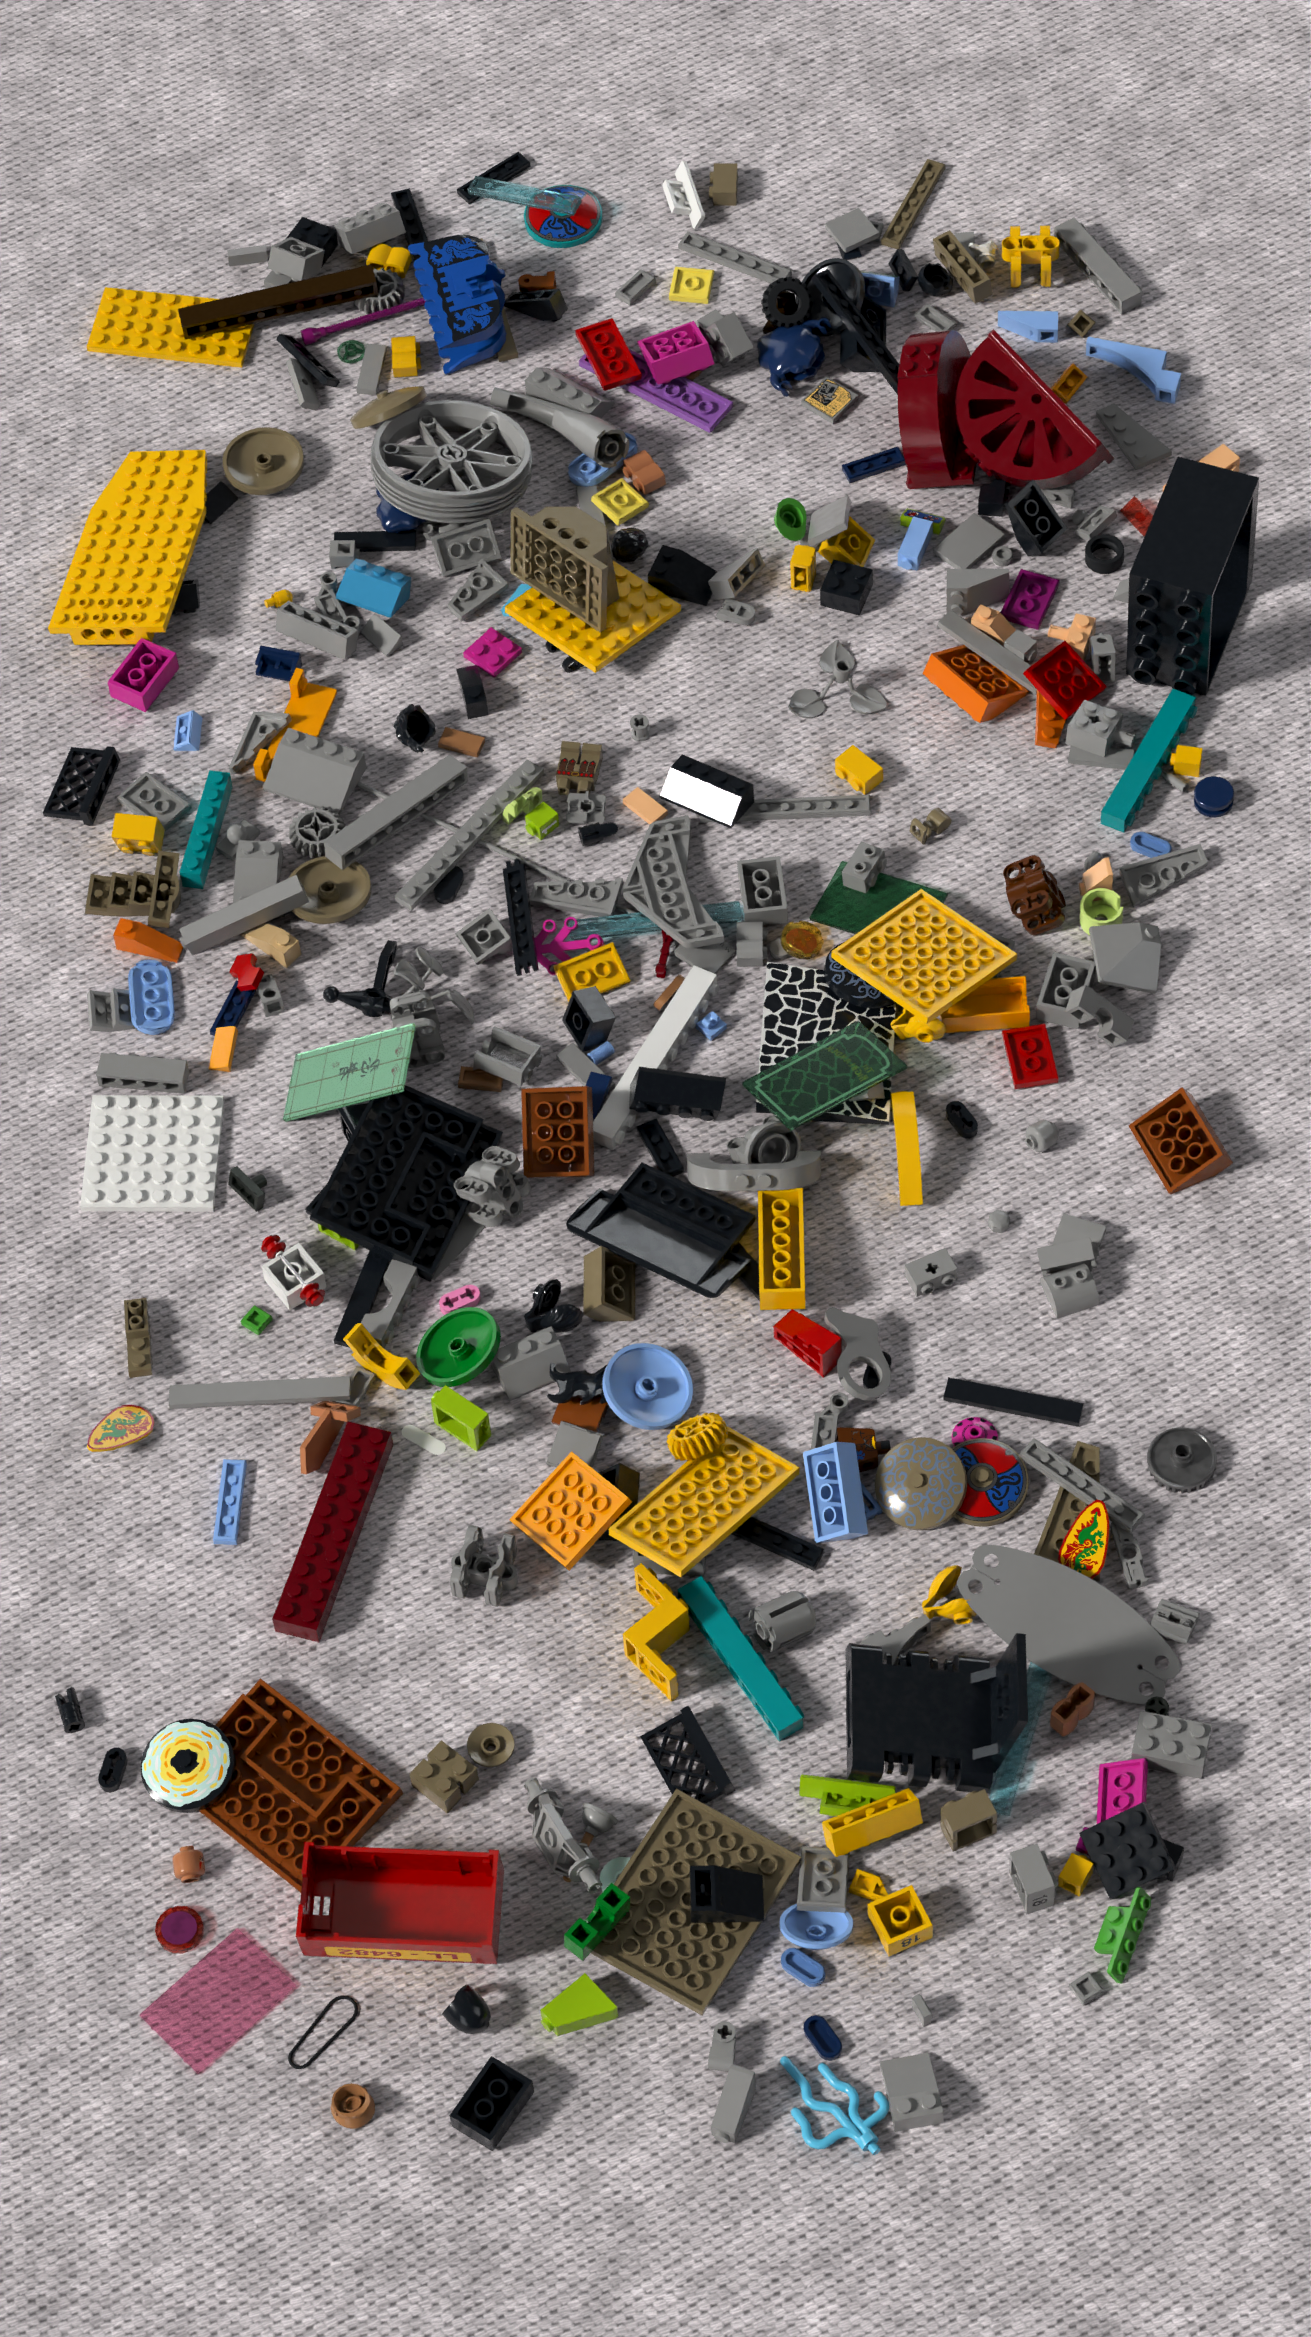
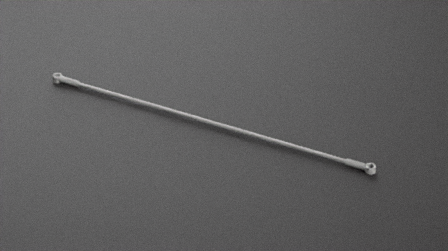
[357,782,668,935]

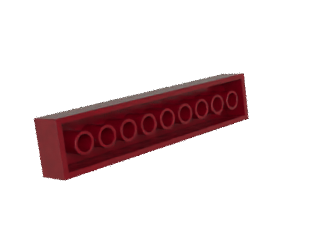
[272,1421,394,1642]

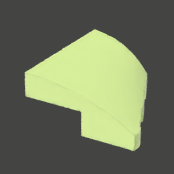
[502,787,542,825]

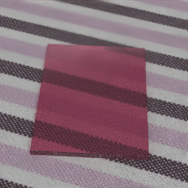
[139,1928,296,2074]

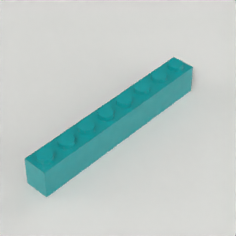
[1101,689,1198,833]
[677,1576,804,1742]

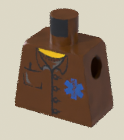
[837,1427,891,1473]

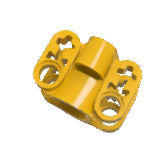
[1001,225,1060,288]

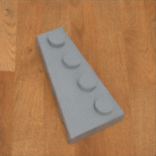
[1119,844,1208,907]
[529,878,623,919]

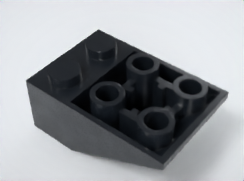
[690,1865,764,1923]

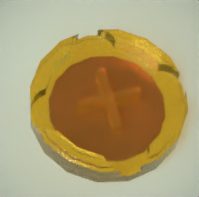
[780,921,824,959]

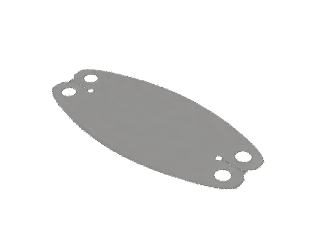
[957,1545,1181,1705]

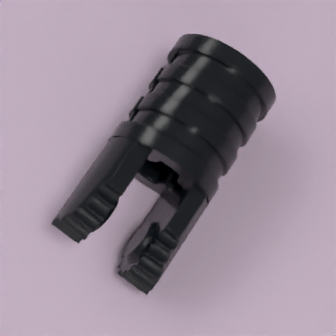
[578,822,618,846]
[55,1687,85,1733]

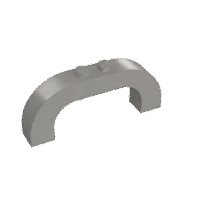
[687,1151,821,1191]

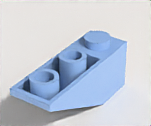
[998,311,1058,343]

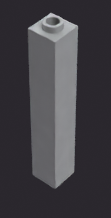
[179,875,309,956]

